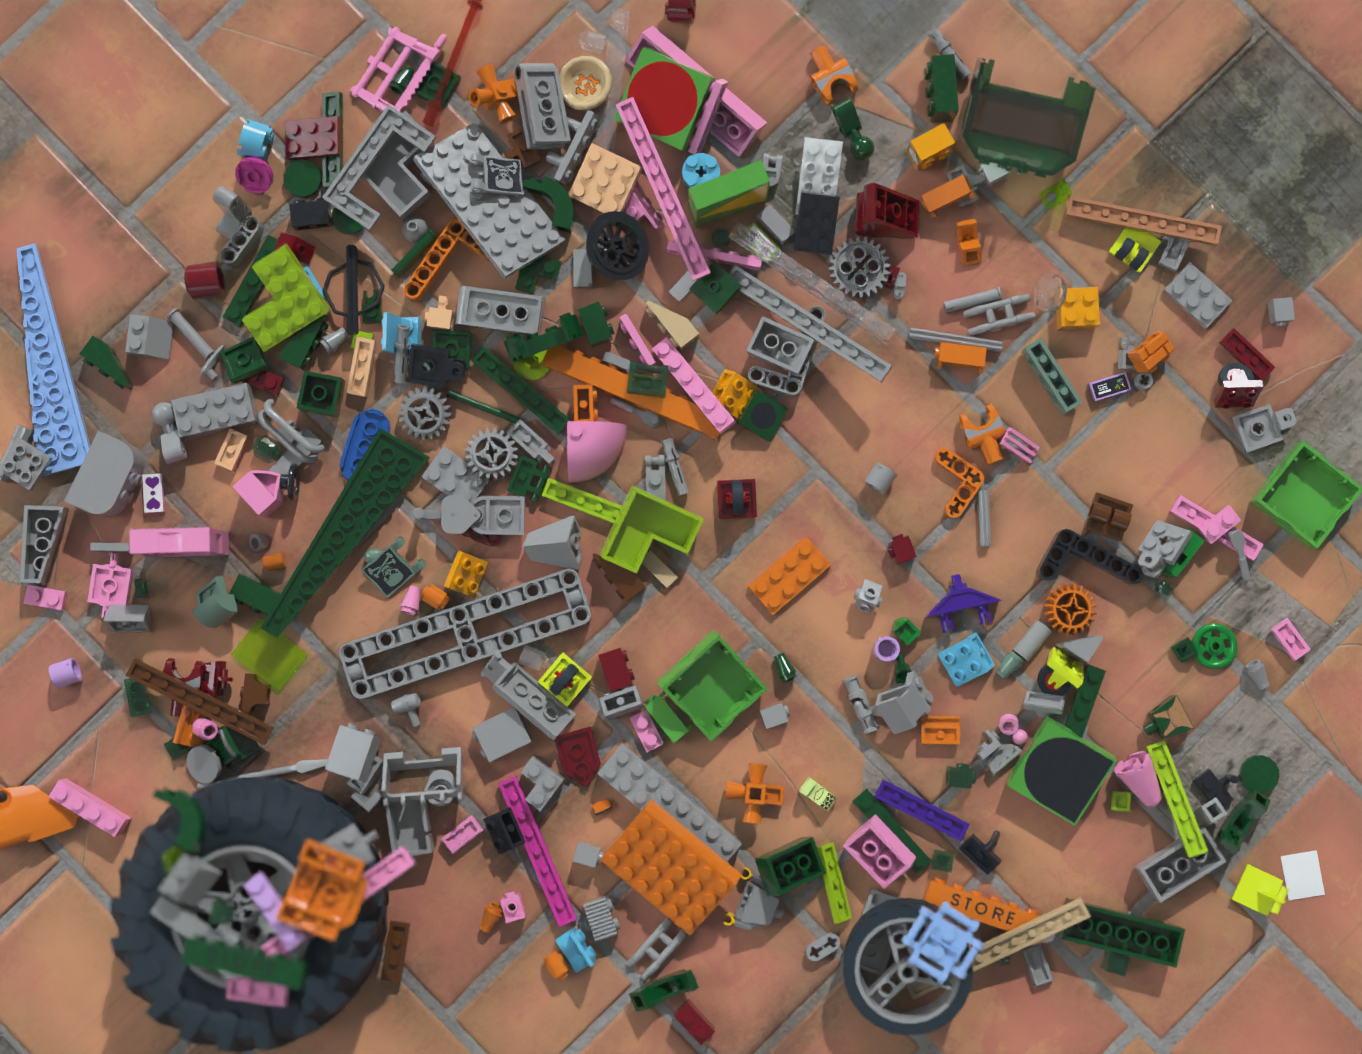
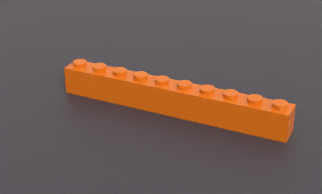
[542,344,720,440]

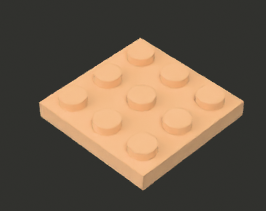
[569,143,643,213]

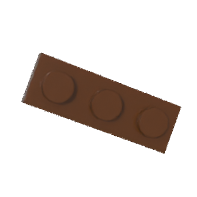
[381,920,411,983]

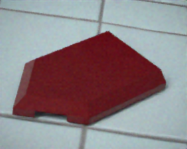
[554,726,601,788]

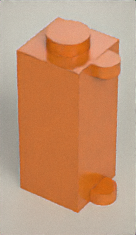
[922,175,975,218]
[934,342,987,374]

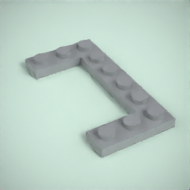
[322,104,436,231]

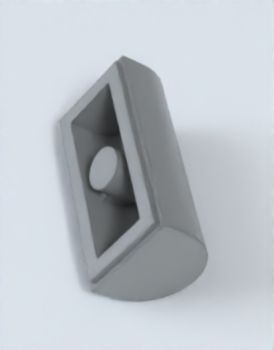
[1012,620,1052,662]

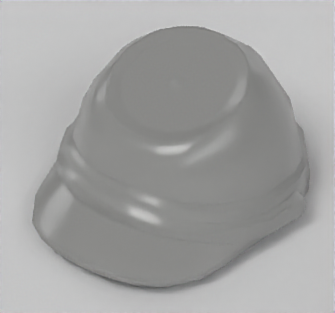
[424,770,456,807]

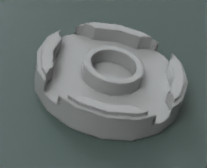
[187,745,222,783]

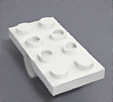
[795,137,843,215]

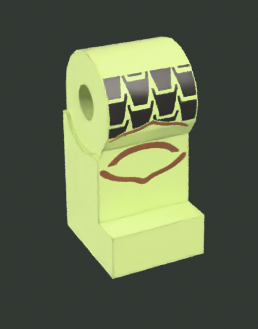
[799,777,837,811]

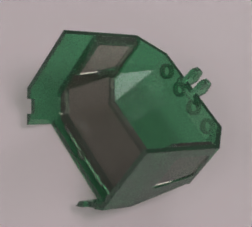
[960,57,1096,178]

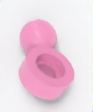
[999,714,1028,745]

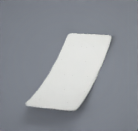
[669,271,696,301]

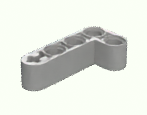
[213,185,252,239]

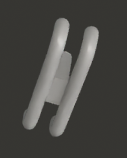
[257,399,325,464]

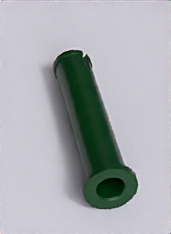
[391,228,438,279]

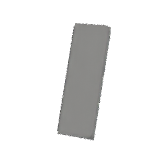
[756,205,796,245]

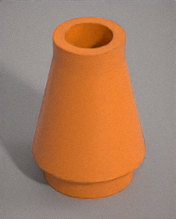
[479,902,503,933]

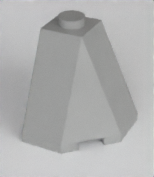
[523,516,583,570]

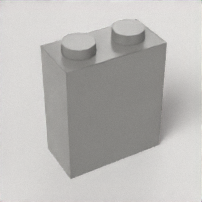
[472,707,533,762]
[325,723,381,783]

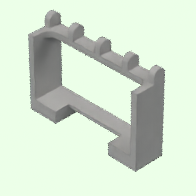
[381,747,464,808]

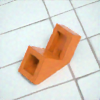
[956,219,982,266]

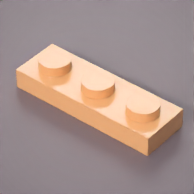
[346,337,377,397]

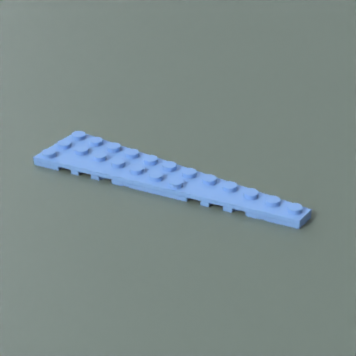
[17,244,91,478]

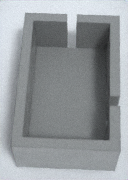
[385,799,435,856]

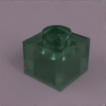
[209,899,236,925]

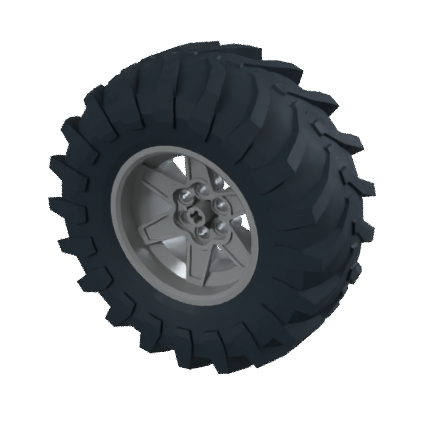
[110,777,389,1053]

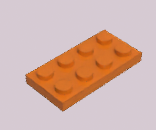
[748,536,831,615]

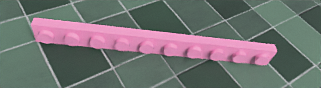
[616,97,711,281]
[239,847,416,985]

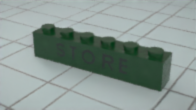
[180,934,310,990]

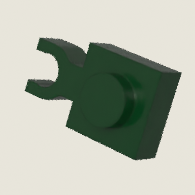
[361,289,383,324]

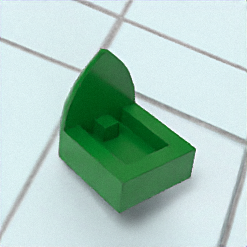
[892,617,921,646]

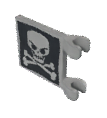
[469,153,523,196]

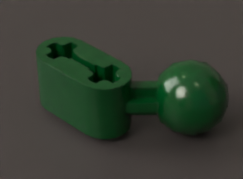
[831,98,875,161]

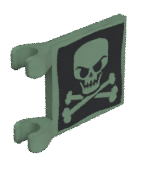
[361,536,426,598]

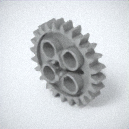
[828,236,890,299]

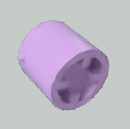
[873,637,900,661]
[49,658,82,689]

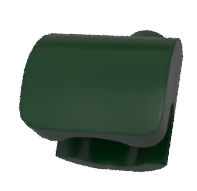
[894,654,912,684]

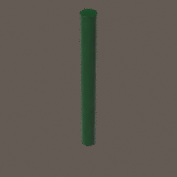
[446,390,519,424]

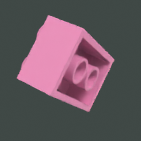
[843,814,916,889]

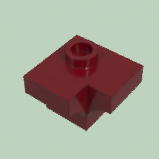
[274,232,315,264]

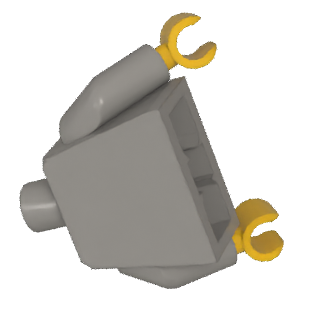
[723,868,784,931]

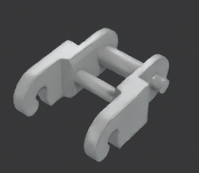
[894,272,907,299]

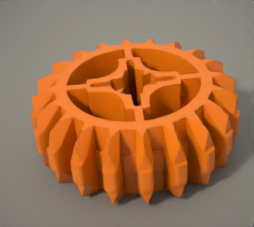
[1044,584,1097,635]

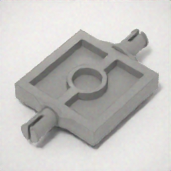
[322,824,379,865]

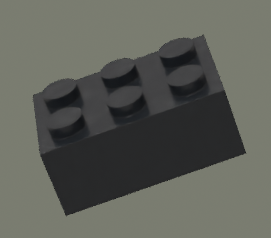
[794,191,840,255]

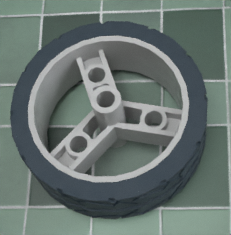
[843,898,973,1035]

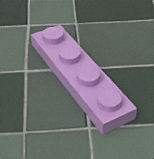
[244,872,307,951]

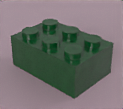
[924,54,959,123]
[755,837,826,896]

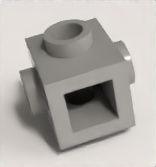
[853,579,883,613]

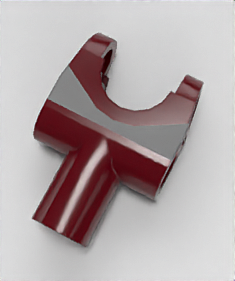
[163,658,205,717]

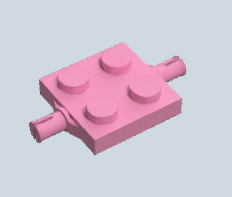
[87,553,133,618]

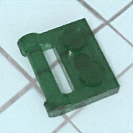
[627,360,668,398]

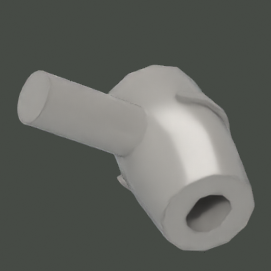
[391,693,421,727]

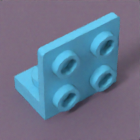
[381,312,422,356]
[938,632,995,687]
[555,926,597,973]

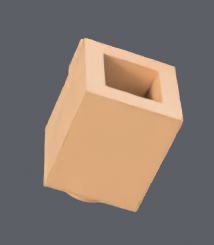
[425,295,454,331]

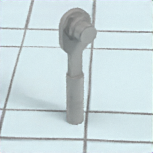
[610,396,661,428]
[1228,530,1251,581]

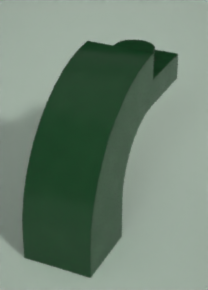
[522,176,574,233]
[153,787,207,852]
[1218,788,1270,855]
[629,969,699,1012]

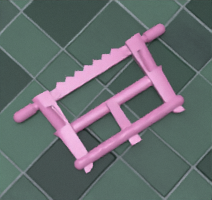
[349,27,447,113]

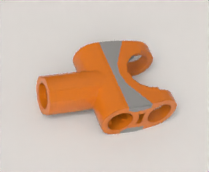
[810,45,858,106]
[959,404,1006,465]

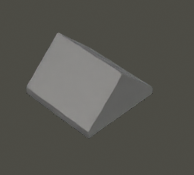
[104,605,152,633]
[1056,635,1103,662]

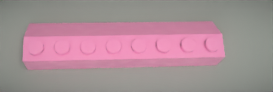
[625,26,767,157]

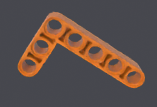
[404,219,490,302]

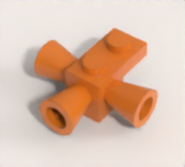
[468,64,518,124]
[725,763,785,823]

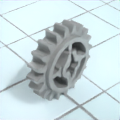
[398,386,452,440]
[465,428,518,481]

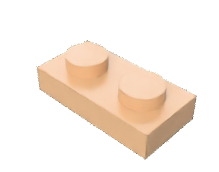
[214,429,249,471]

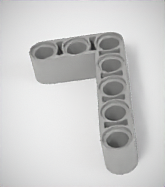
[747,306,825,398]

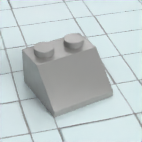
[125,314,174,360]
[159,850,221,906]

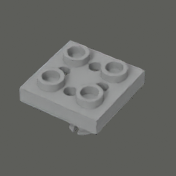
[0,437,53,491]

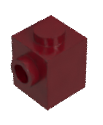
[887,534,917,564]

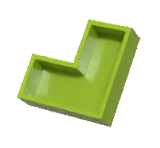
[242,243,330,352]
[599,485,704,573]

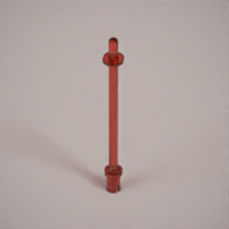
[422,0,483,127]

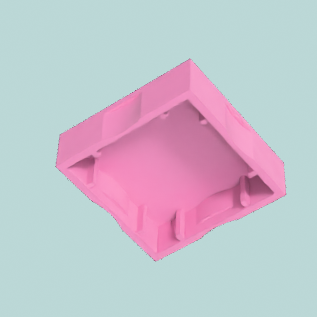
[130,528,229,557]

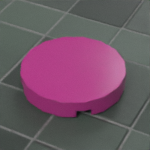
[235,157,274,194]

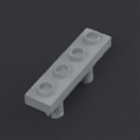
[546,110,600,186]

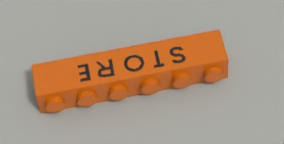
[922,877,1040,931]

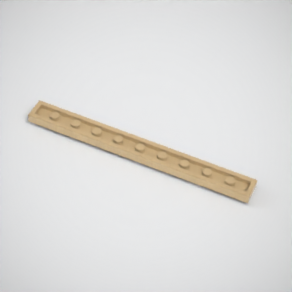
[906,897,1091,1000]

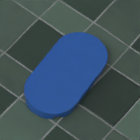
[340,409,391,480]

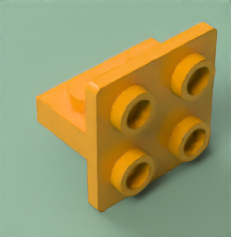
[444,550,488,597]

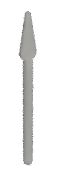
[197,759,328,789]

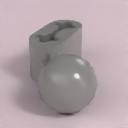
[152,402,187,464]

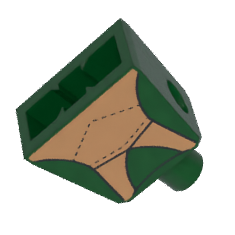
[1143,695,1194,738]

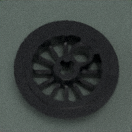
[586,211,649,280]

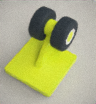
[1109,228,1161,272]

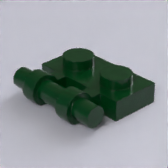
[507,455,551,503]

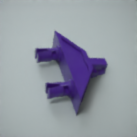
[925,574,1001,633]

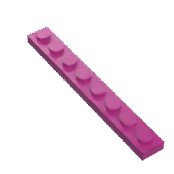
[498,775,577,927]

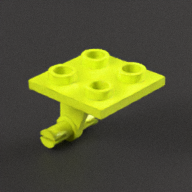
[1231,864,1289,916]

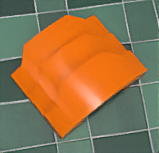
[275,838,369,941]

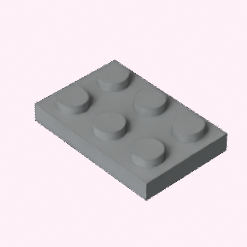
[1163,262,1232,329]
[421,446,491,502]

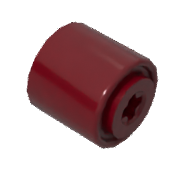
[184,261,225,300]

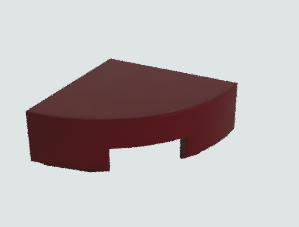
[885,266,900,289]

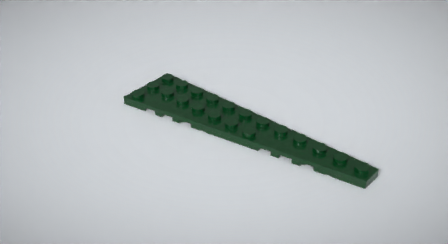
[260,428,430,638]

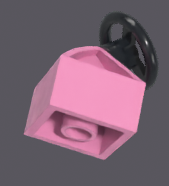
[233,463,300,518]

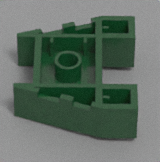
[503,312,583,363]

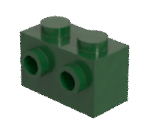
[577,302,615,348]

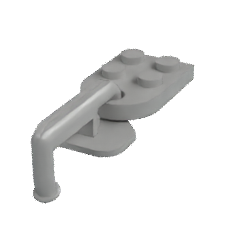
[413,495,525,535]

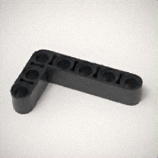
[1036,529,1143,584]

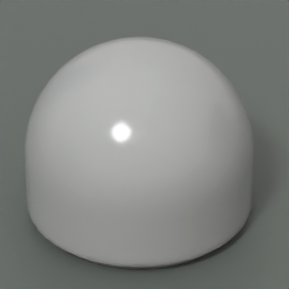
[249,533,269,552]

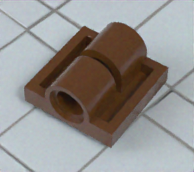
[1083,492,1133,541]

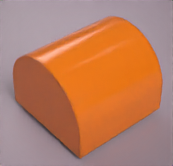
[262,552,287,571]

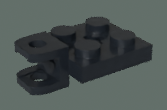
[407,343,467,388]

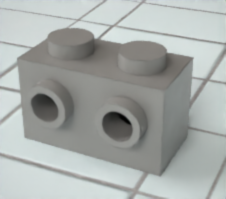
[599,685,645,720]

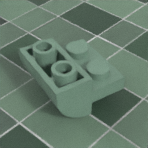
[193,576,238,628]

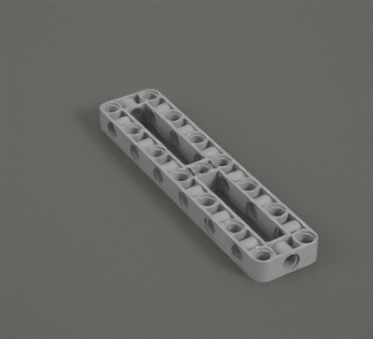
[339,569,592,699]

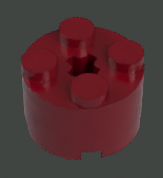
[665,0,696,23]

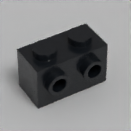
[483,807,526,854]

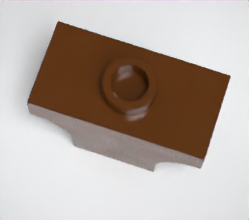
[240,673,271,713]

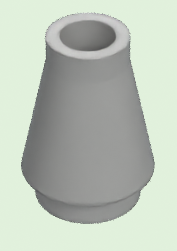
[320,327,349,354]
[1245,659,1270,690]

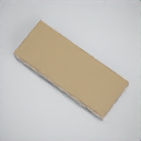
[642,550,678,588]

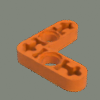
[934,448,984,519]

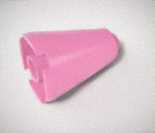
[1114,751,1163,807]

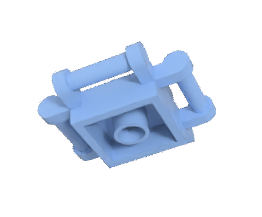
[902,901,985,984]

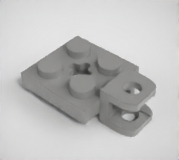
[1232,404,1297,453]
[1138,520,1192,578]

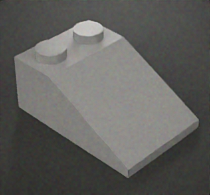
[746,316,815,374]

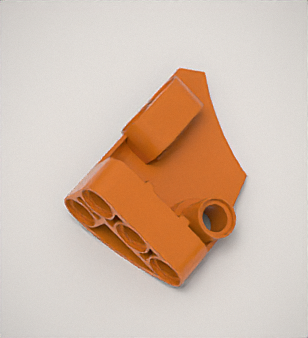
[0,784,78,850]

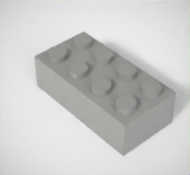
[171,383,259,440]
[1134,826,1227,903]

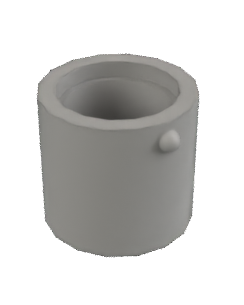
[864,462,897,495]

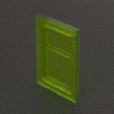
[231,617,308,691]

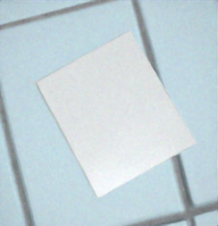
[1281,850,1325,901]

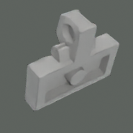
[946,165,986,208]

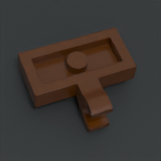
[502,127,542,170]

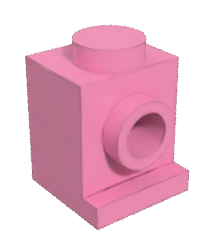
[500,891,526,923]

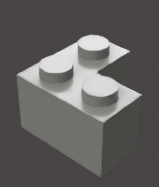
[521,756,565,811]

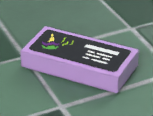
[1088,372,1131,402]

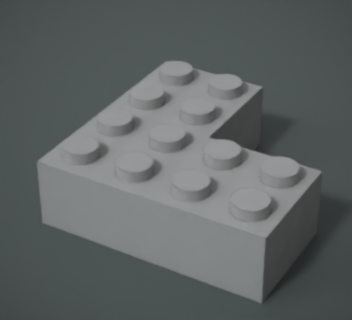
[362,110,434,222]

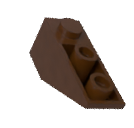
[592,553,646,601]

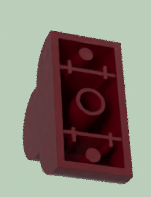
[855,183,919,239]

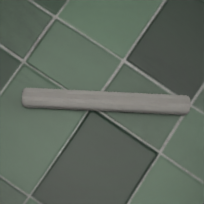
[908,328,1003,352]

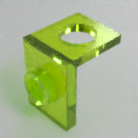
[1038,178,1072,210]
[163,847,197,872]

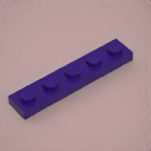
[874,779,970,841]

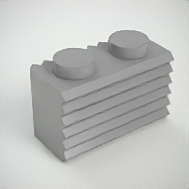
[583,895,620,942]

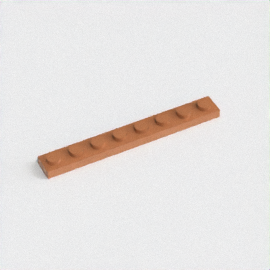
[1065,196,1222,246]

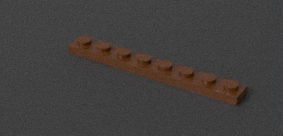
[125,658,274,745]

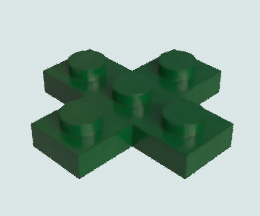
[515,256,562,294]

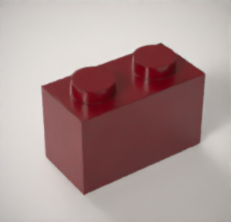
[598,648,635,692]
[674,999,715,1045]

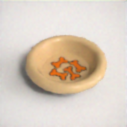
[559,56,612,110]

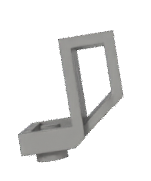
[875,671,933,734]

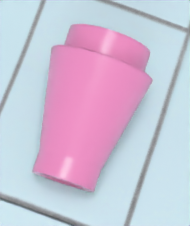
[400,586,421,615]

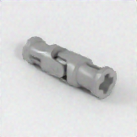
[842,674,880,734]

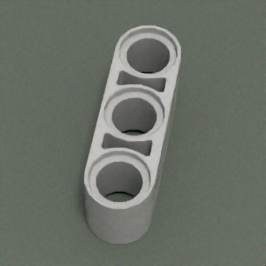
[220,216,264,267]

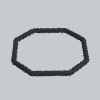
[323,259,385,317]

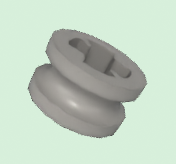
[1134,372,1153,390]

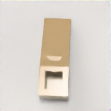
[646,301,699,350]

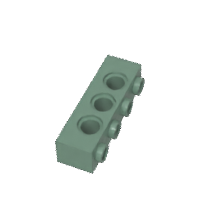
[1021,338,1083,415]

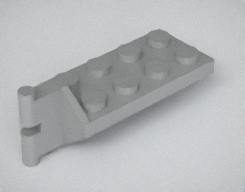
[480,651,576,741]

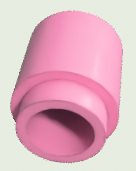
[192,718,218,740]

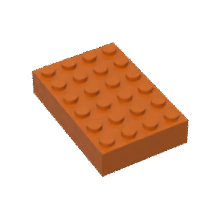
[600,799,742,935]

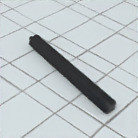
[346,245,359,335]

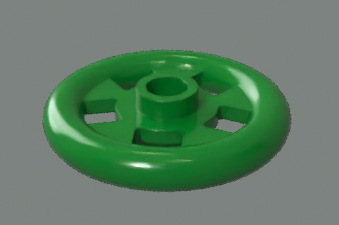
[1192,623,1238,669]

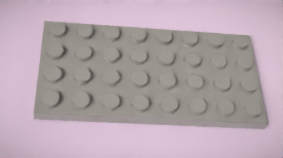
[413,122,565,279]

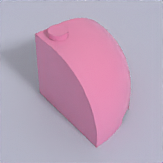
[567,421,627,484]

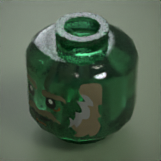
[252,435,282,463]

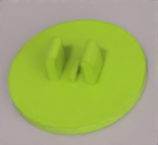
[513,350,549,381]

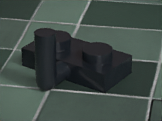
[1193,768,1238,808]
[959,831,1002,875]

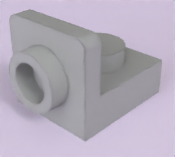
[976,729,1001,760]

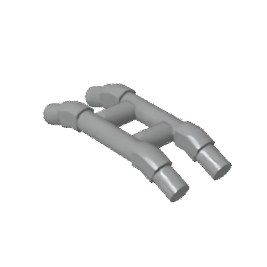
[963,294,1036,336]
[627,917,687,981]

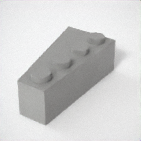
[20,505,69,584]

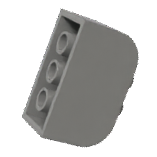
[64,431,145,517]

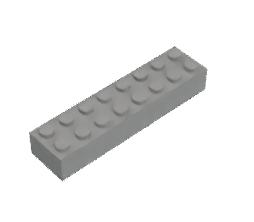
[597,743,742,862]

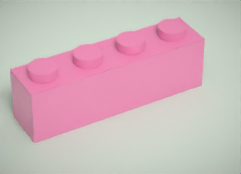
[49,778,132,837]

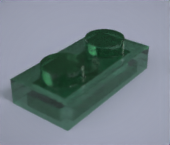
[124,678,152,717]

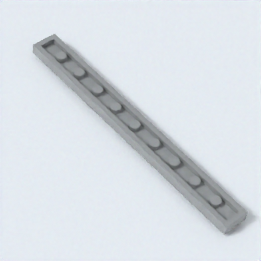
[729,265,892,383]

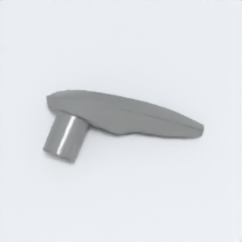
[201,345,225,380]

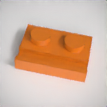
[173,705,210,747]
[920,715,960,744]

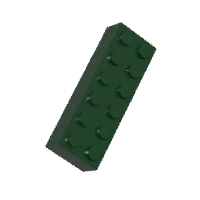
[1057,898,1185,968]

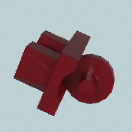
[201,661,233,696]

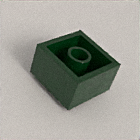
[296,371,346,418]

